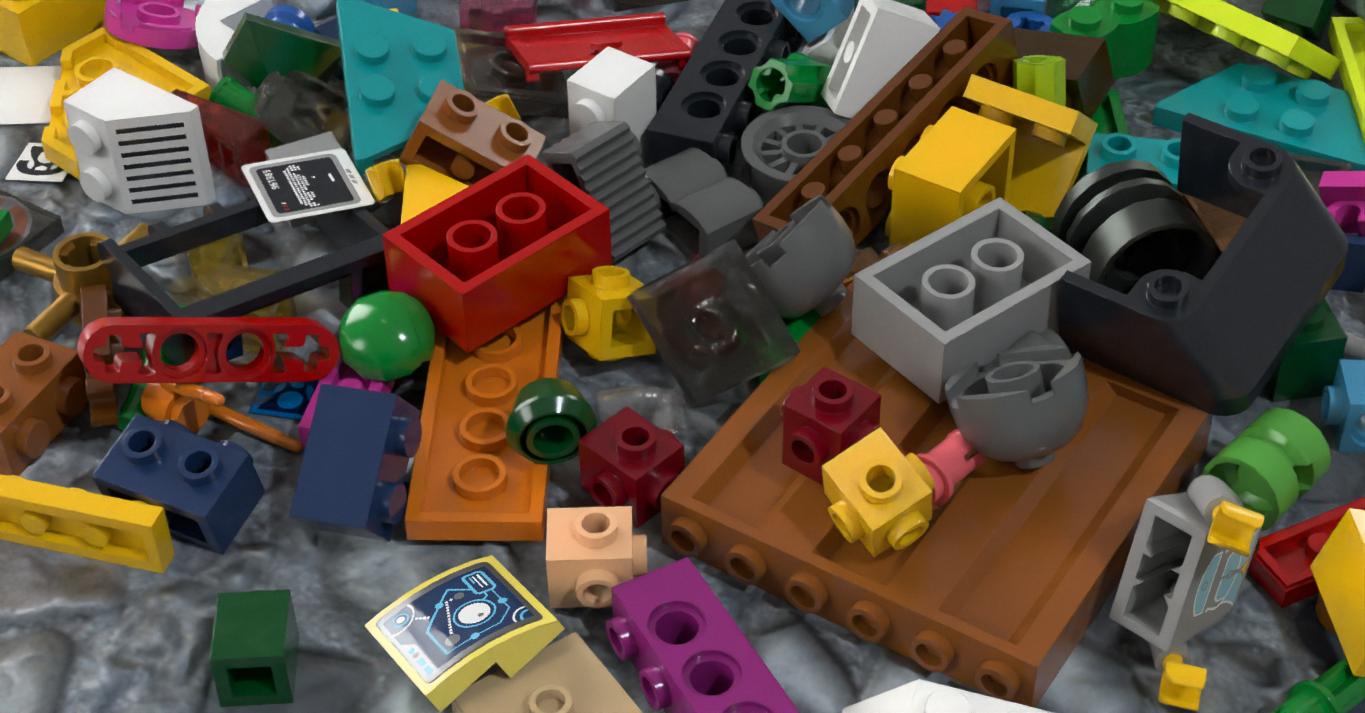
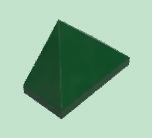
[222,12,342,111]

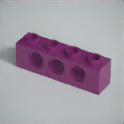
[606,557,800,713]

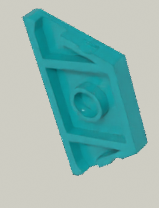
[336,0,464,175]
[1152,62,1365,173]

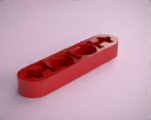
[77,317,340,384]

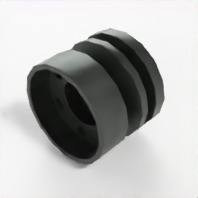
[1052,159,1217,295]

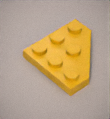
[41,26,211,179]

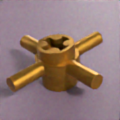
[12,223,149,341]

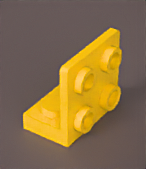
[963,74,1098,233]

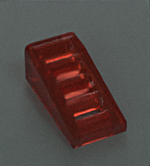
[171,89,270,187]

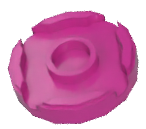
[103,0,201,49]

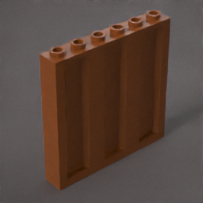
[661,267,1213,708]

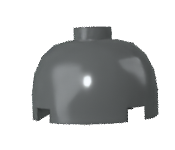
[728,194,856,319]
[944,345,1089,469]

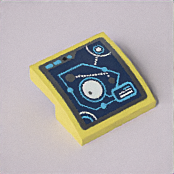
[364,555,565,713]

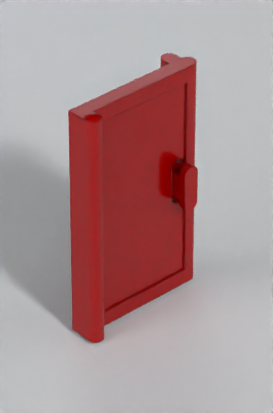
[504,12,692,83]

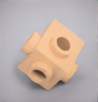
[546,506,648,608]

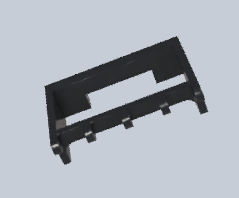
[97,198,389,366]

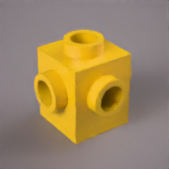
[561,266,659,361]
[822,427,935,557]

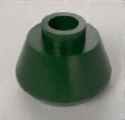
[505,378,598,464]

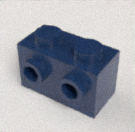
[289,383,422,542]
[91,414,265,555]

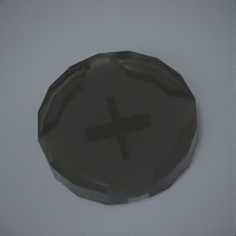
[254,70,352,156]

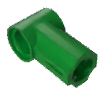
[748,52,832,111]

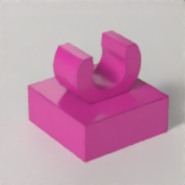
[1318,171,1365,237]

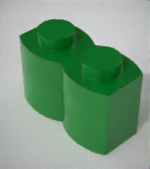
[1049,0,1161,79]

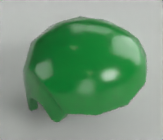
[338,290,435,382]

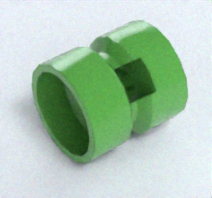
[1203,407,1331,531]

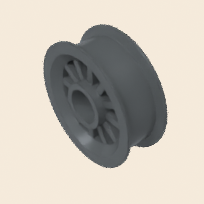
[741,105,851,207]

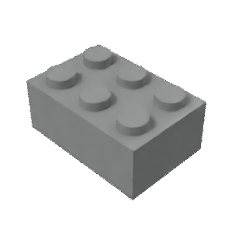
[851,197,1092,404]

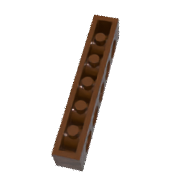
[752,6,1019,247]

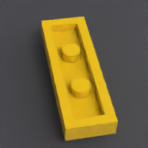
[0,474,175,574]

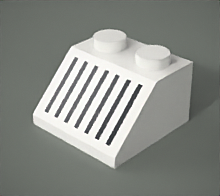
[63,67,217,214]

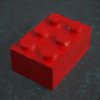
[382,154,612,353]

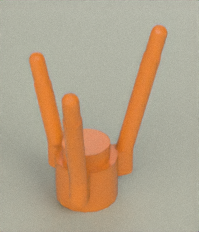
[141,383,303,453]

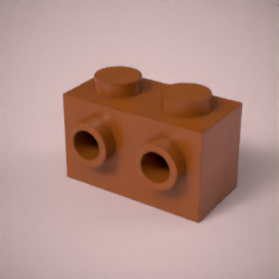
[399,79,547,186]
[0,331,89,476]

